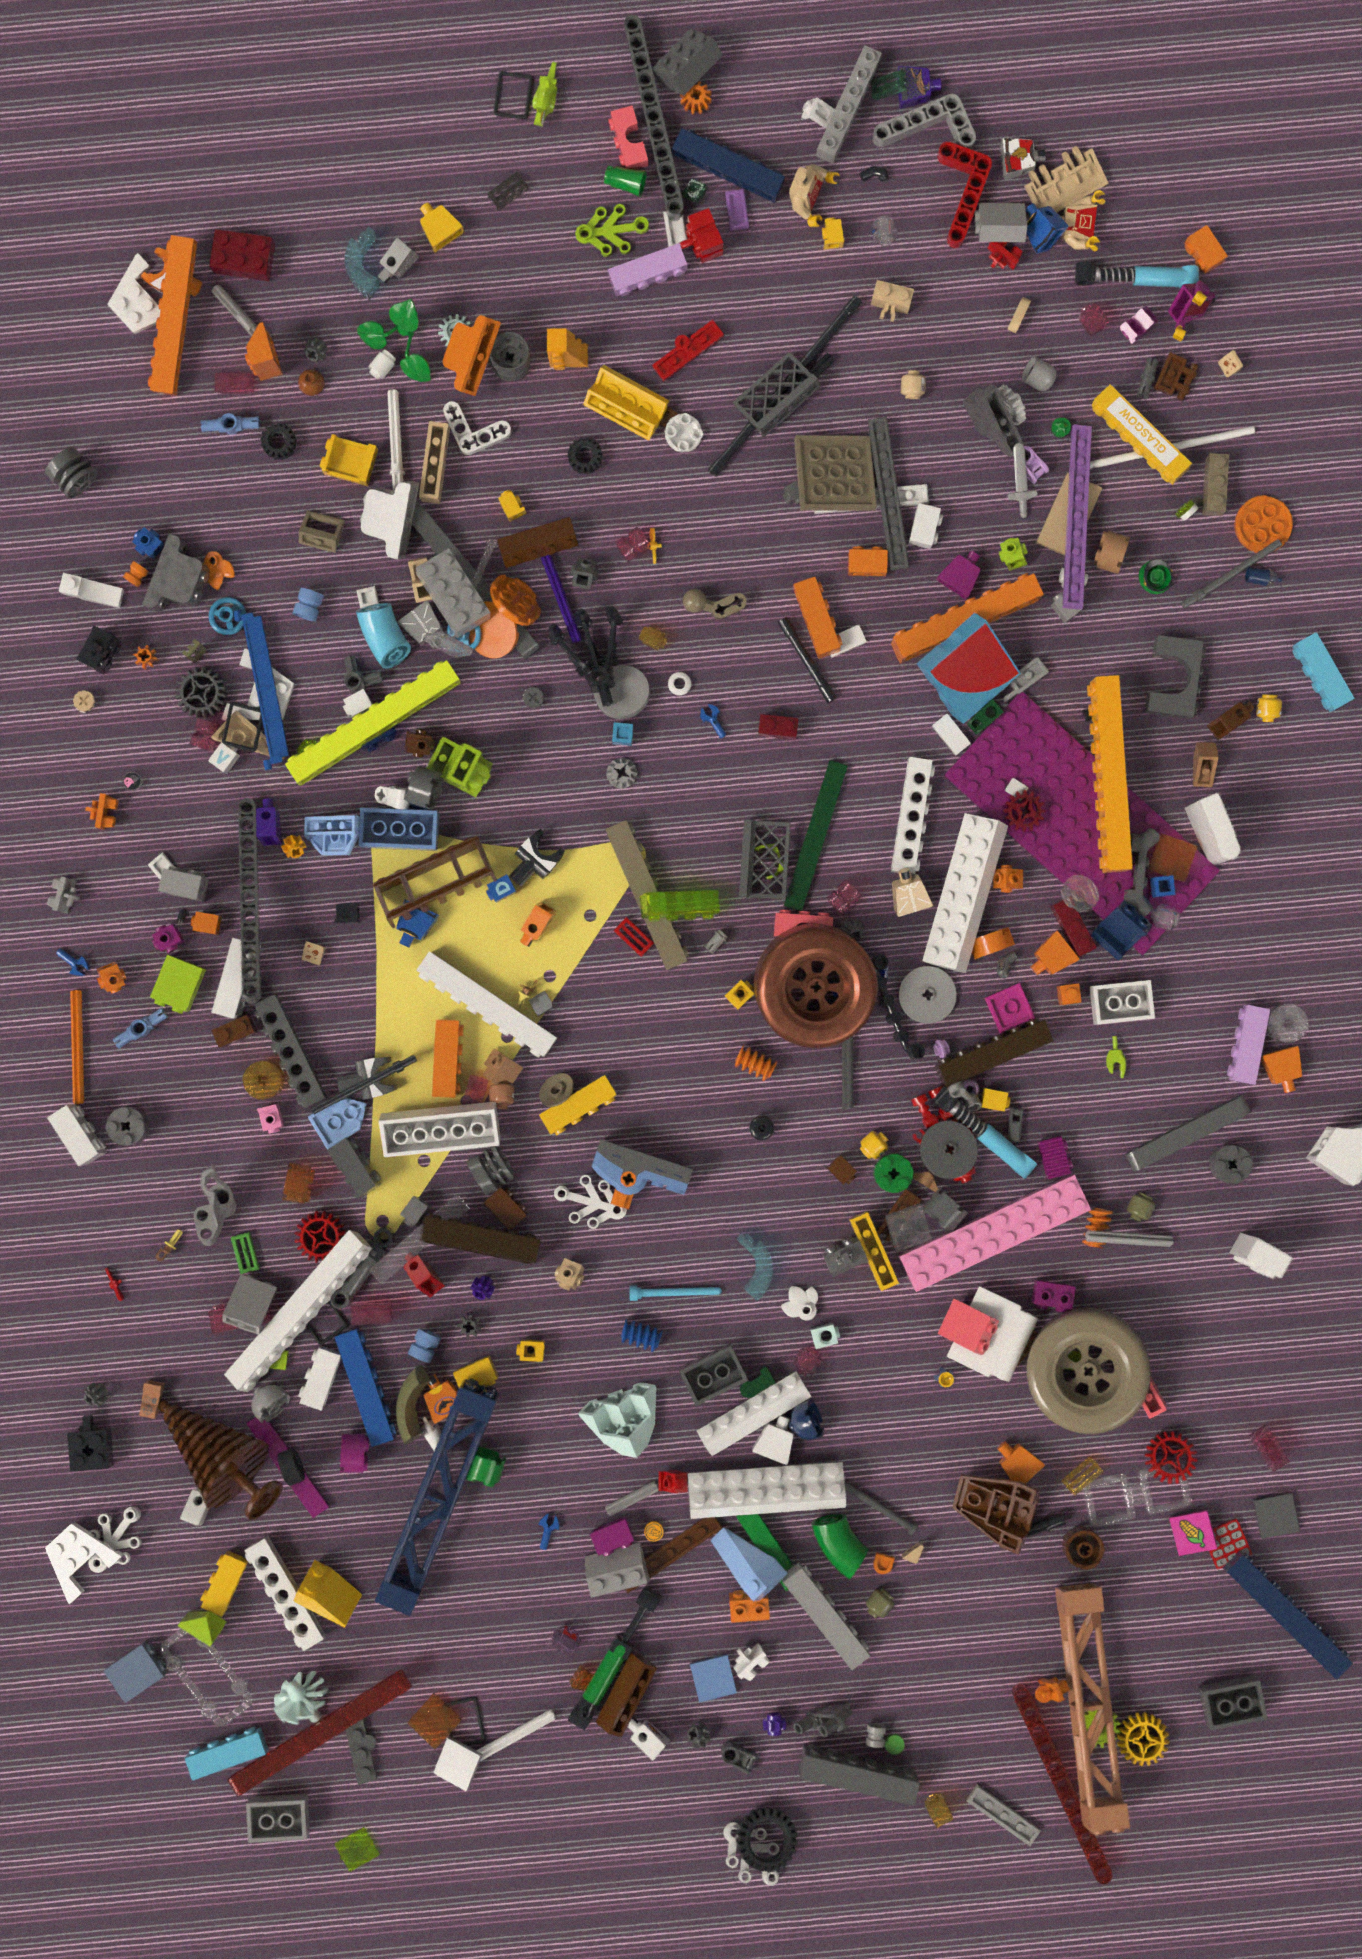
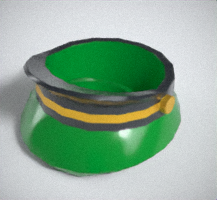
[1139,559,1173,594]

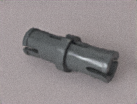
[1137,358,1159,399]

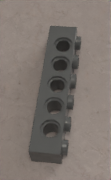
[254,994,327,1108]

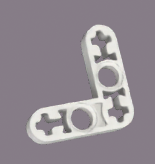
[443,402,511,455]

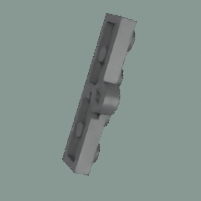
[341,1703,378,1785]

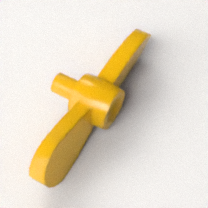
[649,528,662,564]

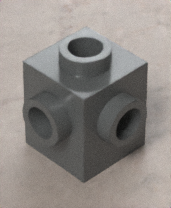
[571,558,599,590]

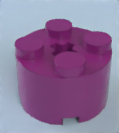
[340,1433,369,1473]

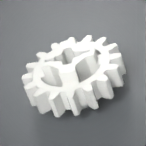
[998,385,1026,426]

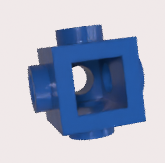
[132,527,165,560]

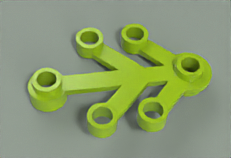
[575,204,649,257]

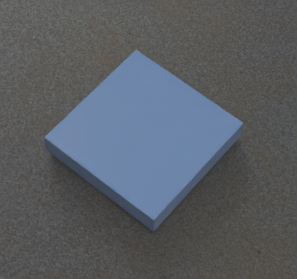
[690,1654,737,1703]

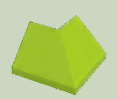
[178,1611,227,1647]

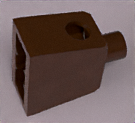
[1206,701,1254,740]

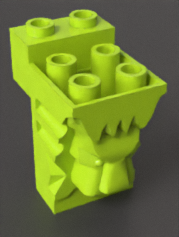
[426,737,493,798]

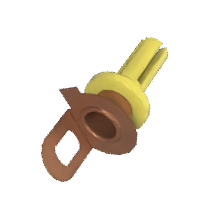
[514,979,538,1011]
[156,1229,183,1261]

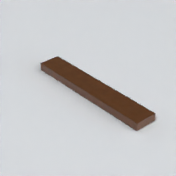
[625,1517,723,1594]

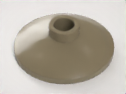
[539,1073,574,1107]

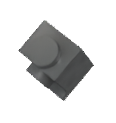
[782,480,800,505]

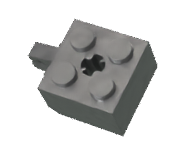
[822,1237,868,1277]

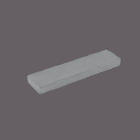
[966,1784,1041,1846]

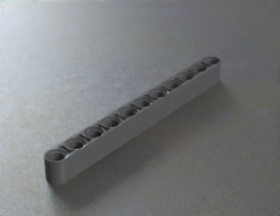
[624,15,683,221]
[412,500,540,659]
[238,798,261,1004]

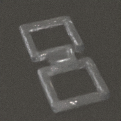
[1082,1461,1192,1527]

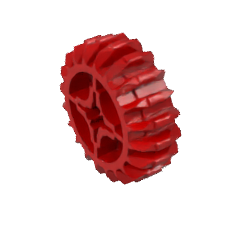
[295,1211,347,1263]
[1144,1431,1198,1484]

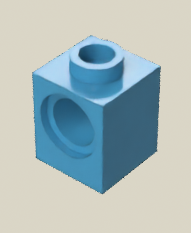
[612,723,633,746]

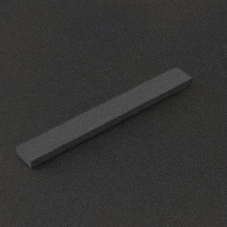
[868,417,909,571]

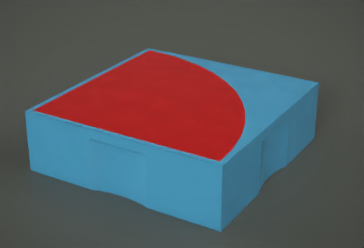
[917,613,1021,724]

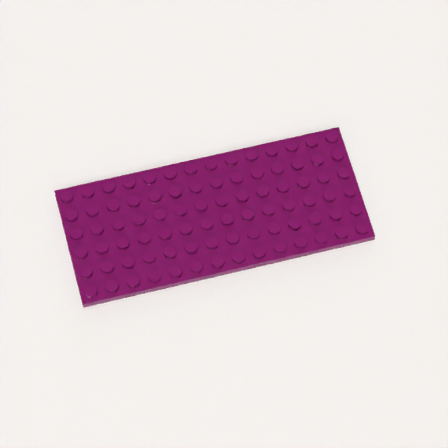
[944,692,1220,956]

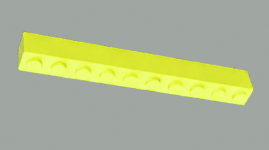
[285,660,461,787]

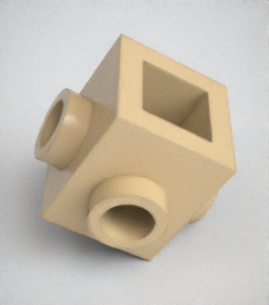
[555,1258,585,1291]

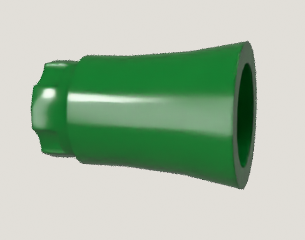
[604,165,647,197]

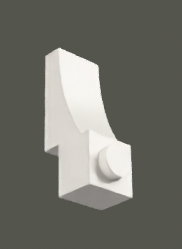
[59,573,124,608]

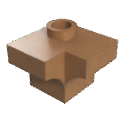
[483,1048,523,1085]

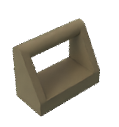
[299,510,345,553]

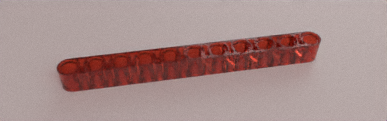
[227,1669,412,1797]
[1012,1683,1113,1884]

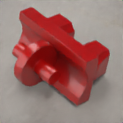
[987,242,1023,270]

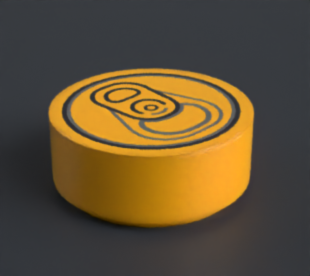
[644,1521,663,1542]

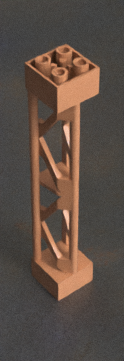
[1055,1583,1130,1835]

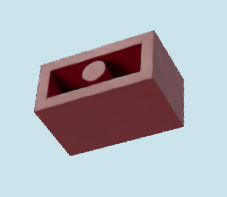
[758,714,799,740]

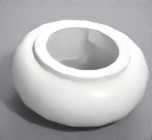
[668,672,691,695]

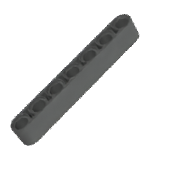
[1125,1094,1252,1172]

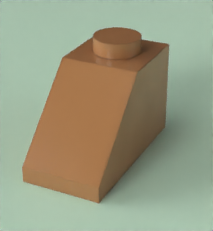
[1193,742,1219,787]

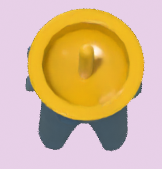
[934,1367,954,1387]

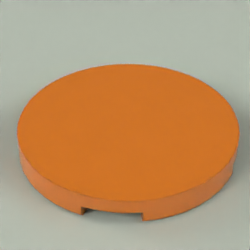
[1234,495,1293,553]
[490,575,541,626]
[469,601,519,658]

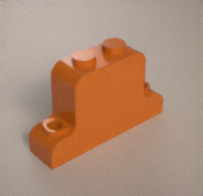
[443,315,501,396]

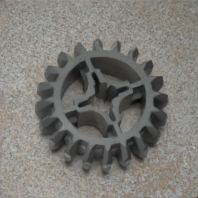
[175,667,227,719]

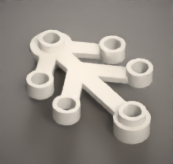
[554,1175,627,1229]
[89,1506,142,1573]
[723,1822,779,1886]

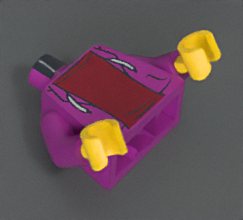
[1168,281,1216,342]

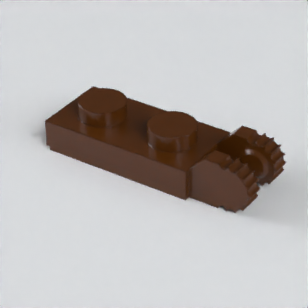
[876,1189,922,1242]

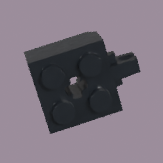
[76,625,121,675]
[67,1414,114,1472]

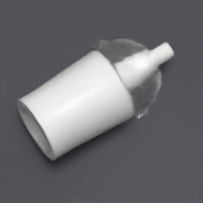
[421,1417,442,1451]

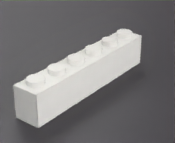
[697,1372,811,1456]

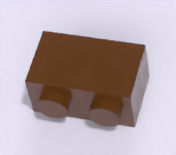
[211,1015,258,1048]
[484,1186,528,1230]

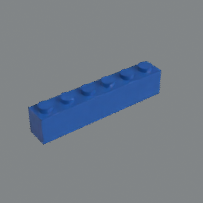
[335,1327,397,1447]

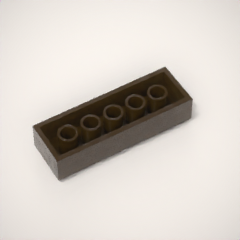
[934,1018,1054,1087]
[419,1214,541,1265]

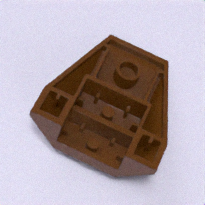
[952,1474,1040,1555]

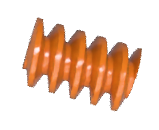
[735,1044,777,1081]
[1082,1207,1113,1249]

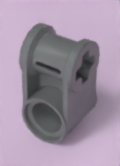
[721,1741,759,1774]

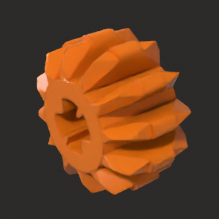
[680,80,712,115]

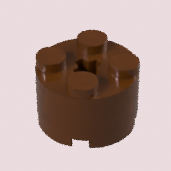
[1062,1526,1105,1570]

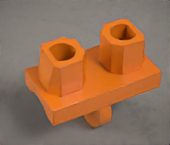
[85,793,119,830]
[1035,1677,1070,1703]

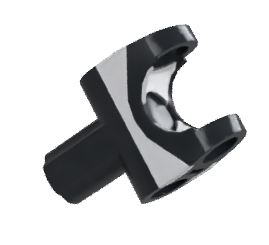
[509,829,565,888]

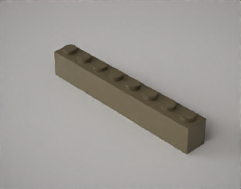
[605,820,689,971]

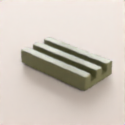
[182,639,207,663]

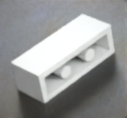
[298,1346,341,1411]

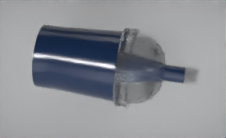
[1245,567,1282,588]

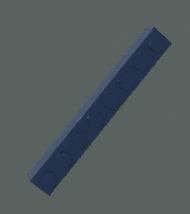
[1223,1551,1353,1680]

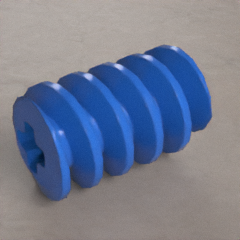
[621,1318,663,1352]

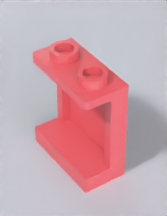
[937,1299,999,1355]

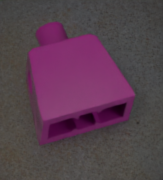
[936,551,981,600]

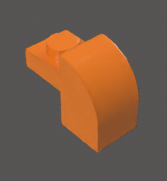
[972,927,1015,960]

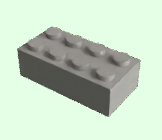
[416,548,490,638]

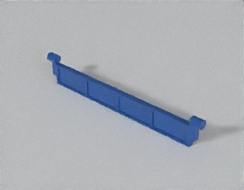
[233,610,289,771]

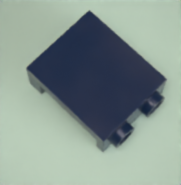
[1090,900,1153,961]

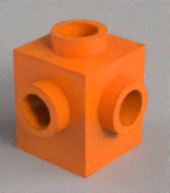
[993,865,1023,893]
[97,962,126,993]

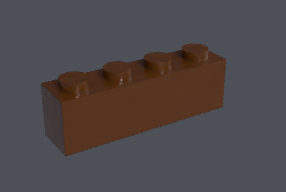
[497,517,579,568]
[596,1653,657,1737]

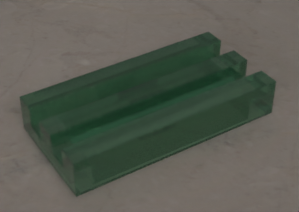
[872,69,907,100]

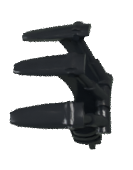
[548,606,623,707]

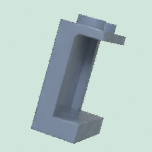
[103,1641,167,1703]

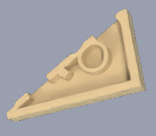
[211,710,285,760]

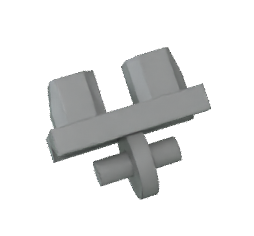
[47,877,80,914]

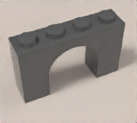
[1145,635,1206,719]

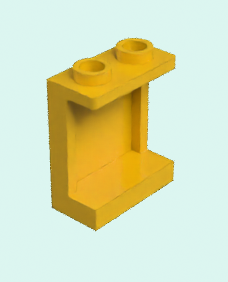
[320,434,378,486]

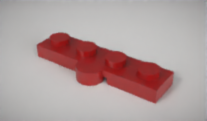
[652,319,724,382]

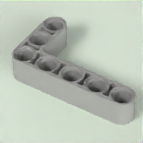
[872,94,976,150]

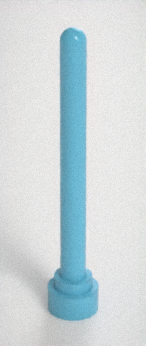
[629,1285,722,1301]

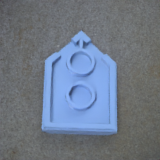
[308,1098,367,1150]

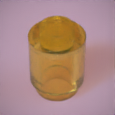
[638,626,668,651]

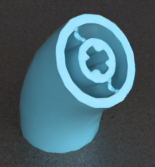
[356,603,411,669]

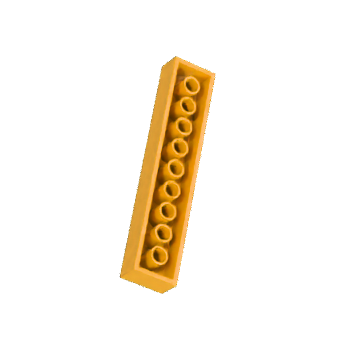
[1087,675,1133,873]

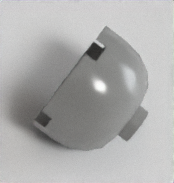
[251,1385,290,1423]

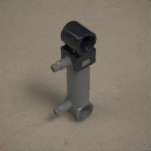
[330,1227,395,1309]

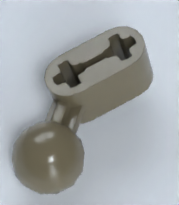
[683,589,747,620]

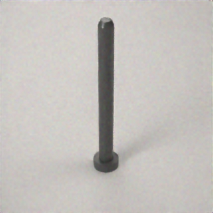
[844,1481,918,1536]

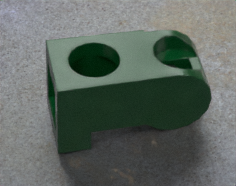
[966,699,1004,735]
[740,1365,776,1398]

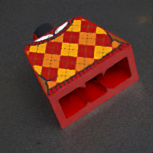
[403,1252,445,1298]

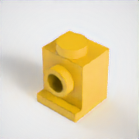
[822,218,844,250]
[498,490,526,522]
[725,980,754,1010]
[516,1340,545,1362]

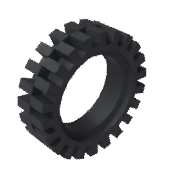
[736,1807,798,1872]

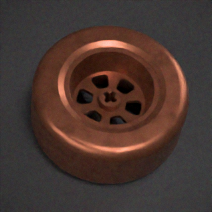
[754,924,878,1048]

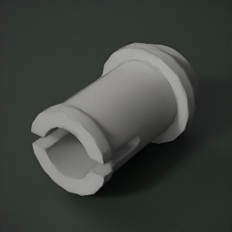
[704,929,728,954]

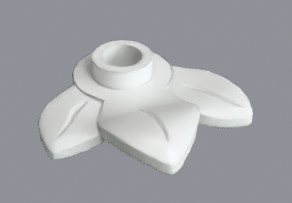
[781,1286,818,1321]

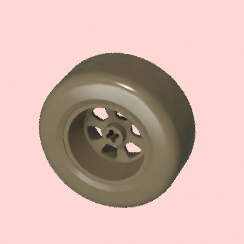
[1027,1308,1151,1434]

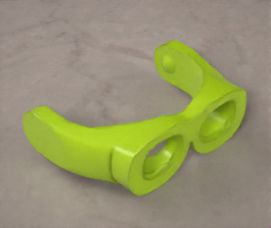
[755,843,784,881]

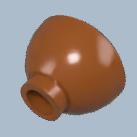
[298,369,325,396]

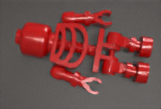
[911,1086,976,1184]

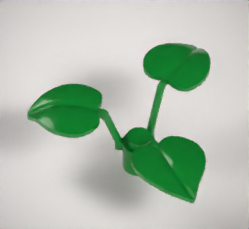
[357,298,432,382]

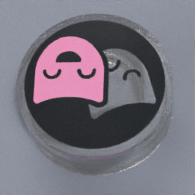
[122,772,143,791]

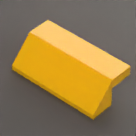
[583,364,670,441]

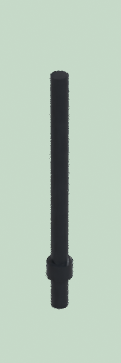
[311,1055,417,1114]

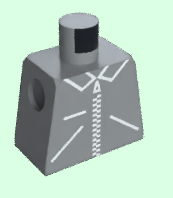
[378,238,419,284]
[398,601,443,649]

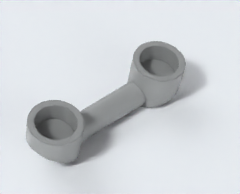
[948,1081,982,1112]

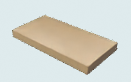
[1036,473,1102,556]

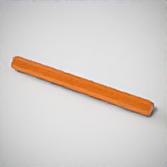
[70,990,84,1104]

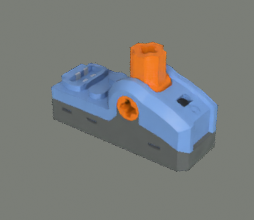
[592,1139,693,1210]

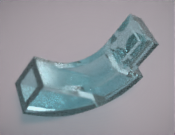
[345,227,380,300]
[736,1233,773,1301]

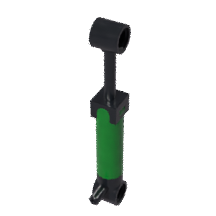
[567,1586,662,1731]

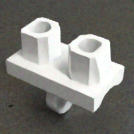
[733,1643,770,1681]

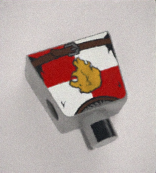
[1000,138,1046,180]

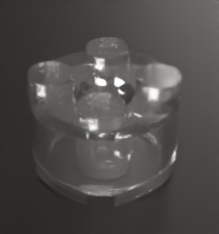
[1266,1004,1309,1043]

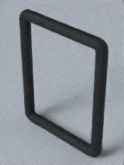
[493,71,533,120]
[222,702,263,752]
[306,1300,348,1345]
[443,1697,486,1746]

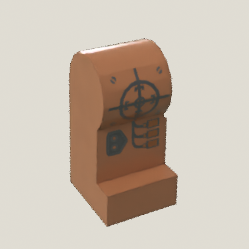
[139,1380,165,1419]

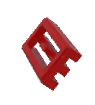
[613,917,654,957]

